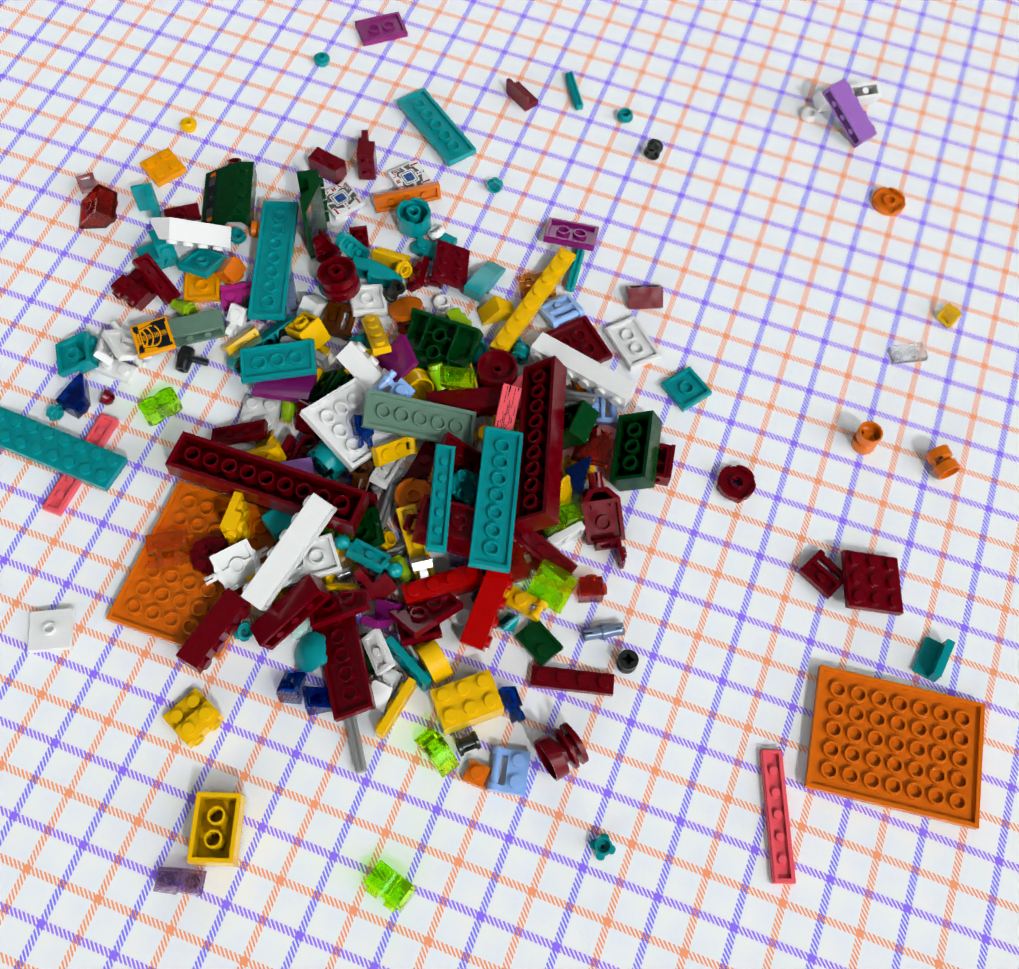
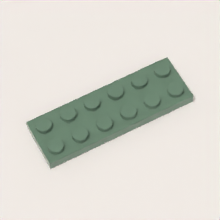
[361,388,476,448]

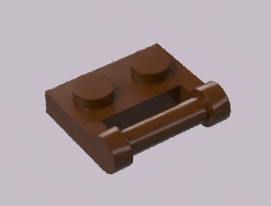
[322,301,356,341]

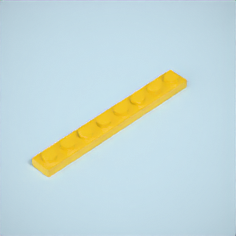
[489,247,576,352]

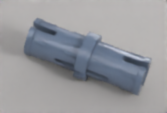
[582,622,625,642]

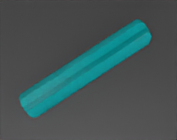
[565,71,584,110]
[565,248,585,292]

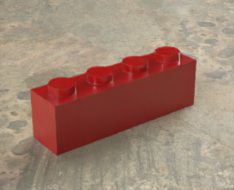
[401,564,484,608]
[460,570,515,652]

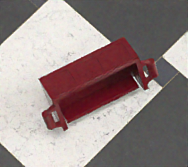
[403,494,475,558]

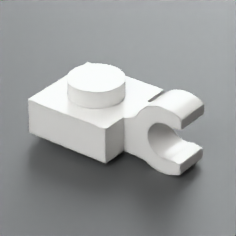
[225,303,248,337]

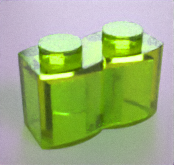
[138,387,183,426]
[364,860,417,913]

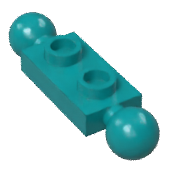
[334,534,403,578]

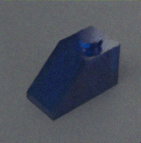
[55,373,91,419]

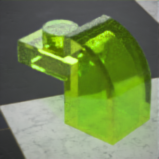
[414,728,460,778]

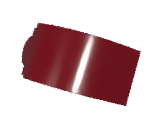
[353,563,398,600]

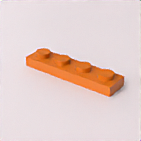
[373,181,441,213]

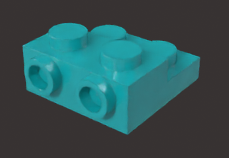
[55,330,100,378]

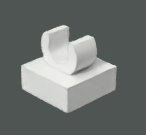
[409,555,433,579]

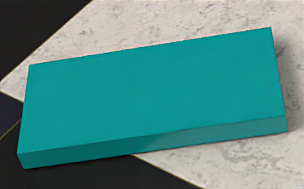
[240,339,317,384]

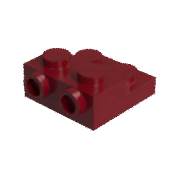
[111,268,157,311]

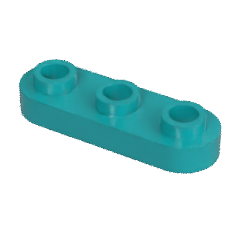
[335,231,370,259]

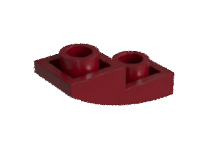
[349,225,369,247]

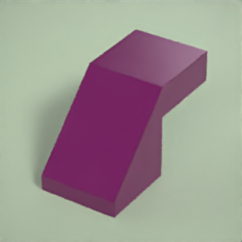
[360,598,405,629]

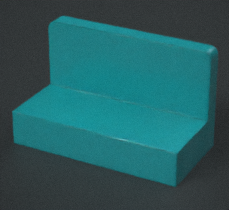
[131,183,161,217]
[912,637,956,682]

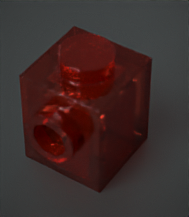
[577,574,607,603]

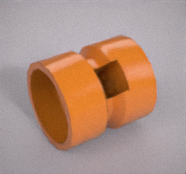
[851,421,883,455]
[925,445,961,480]

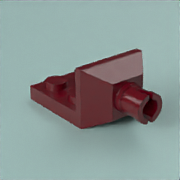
[577,471,626,545]

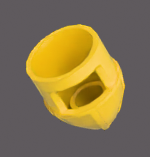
[403,367,434,401]

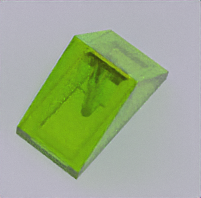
[440,365,475,389]

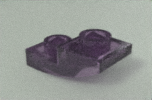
[153,867,207,896]

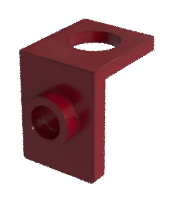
[595,537,627,569]

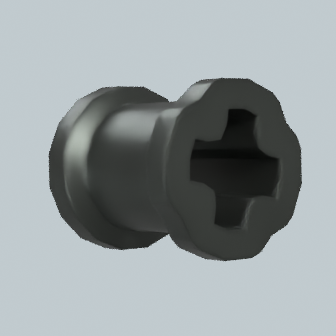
[383,280,405,303]
[454,731,481,756]

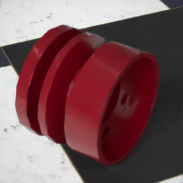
[533,722,589,781]

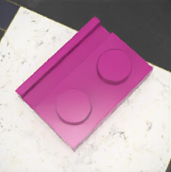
[220,282,252,311]

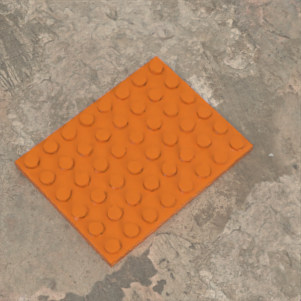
[106,480,276,660]
[804,665,985,830]

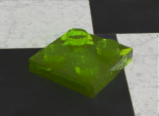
[526,558,580,614]

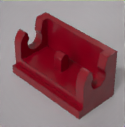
[655,443,676,486]

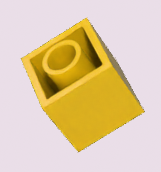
[284,311,331,350]

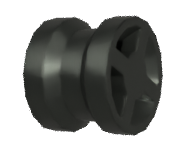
[644,139,663,160]
[616,649,639,674]

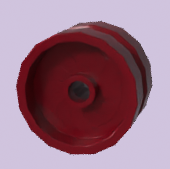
[317,256,361,302]
[477,349,518,389]

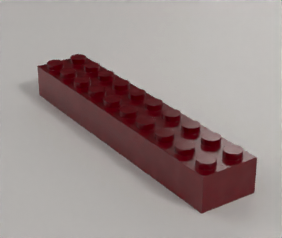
[515,356,567,534]
[165,431,369,536]

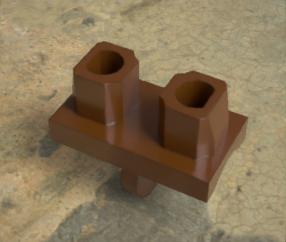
[348,459,375,491]

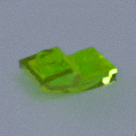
[543,503,583,536]

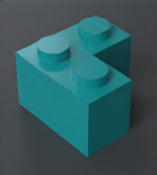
[136,230,179,270]

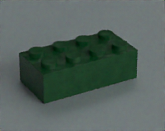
[610,410,662,492]

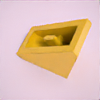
[478,296,515,326]

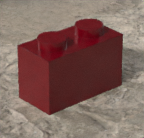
[356,141,377,180]
[308,147,347,185]

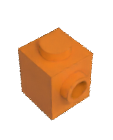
[214,256,247,285]

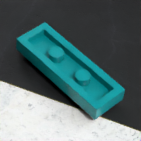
[385,636,432,693]

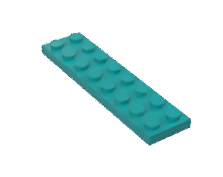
[247,201,299,321]
[0,406,129,492]
[468,426,523,574]

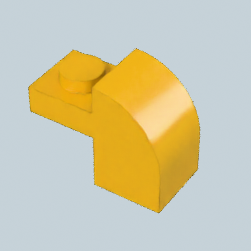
[412,640,453,685]

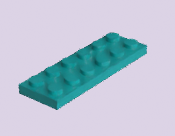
[397,88,476,167]

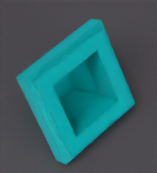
[497,612,520,632]

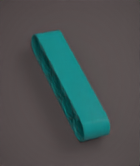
[226,314,298,374]

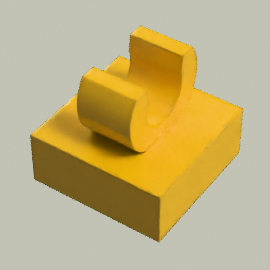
[936,303,962,329]

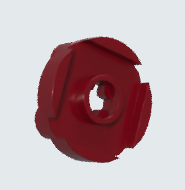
[716,465,756,503]
[190,536,230,576]

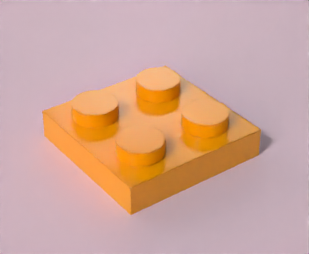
[140,148,187,188]

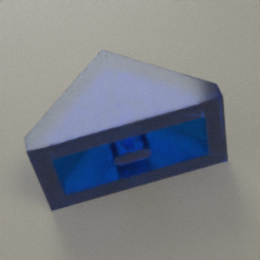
[564,456,593,494]
[276,670,306,704]
[302,686,332,716]

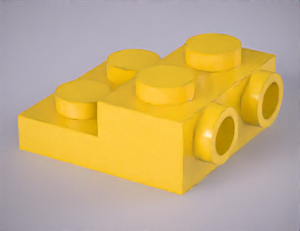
[219,491,250,546]
[162,688,224,749]

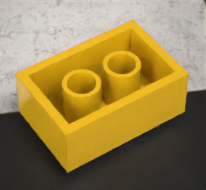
[430,669,504,736]
[187,792,246,867]

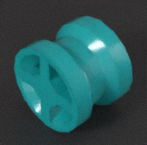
[511,342,531,365]

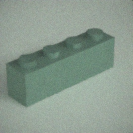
[168,308,228,347]

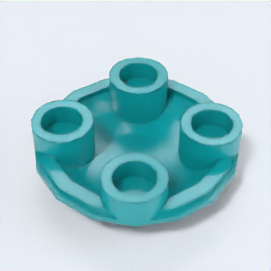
[452,469,479,506]
[294,631,328,673]

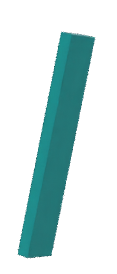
[425,444,456,554]

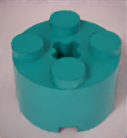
[397,198,431,239]
[307,441,347,481]

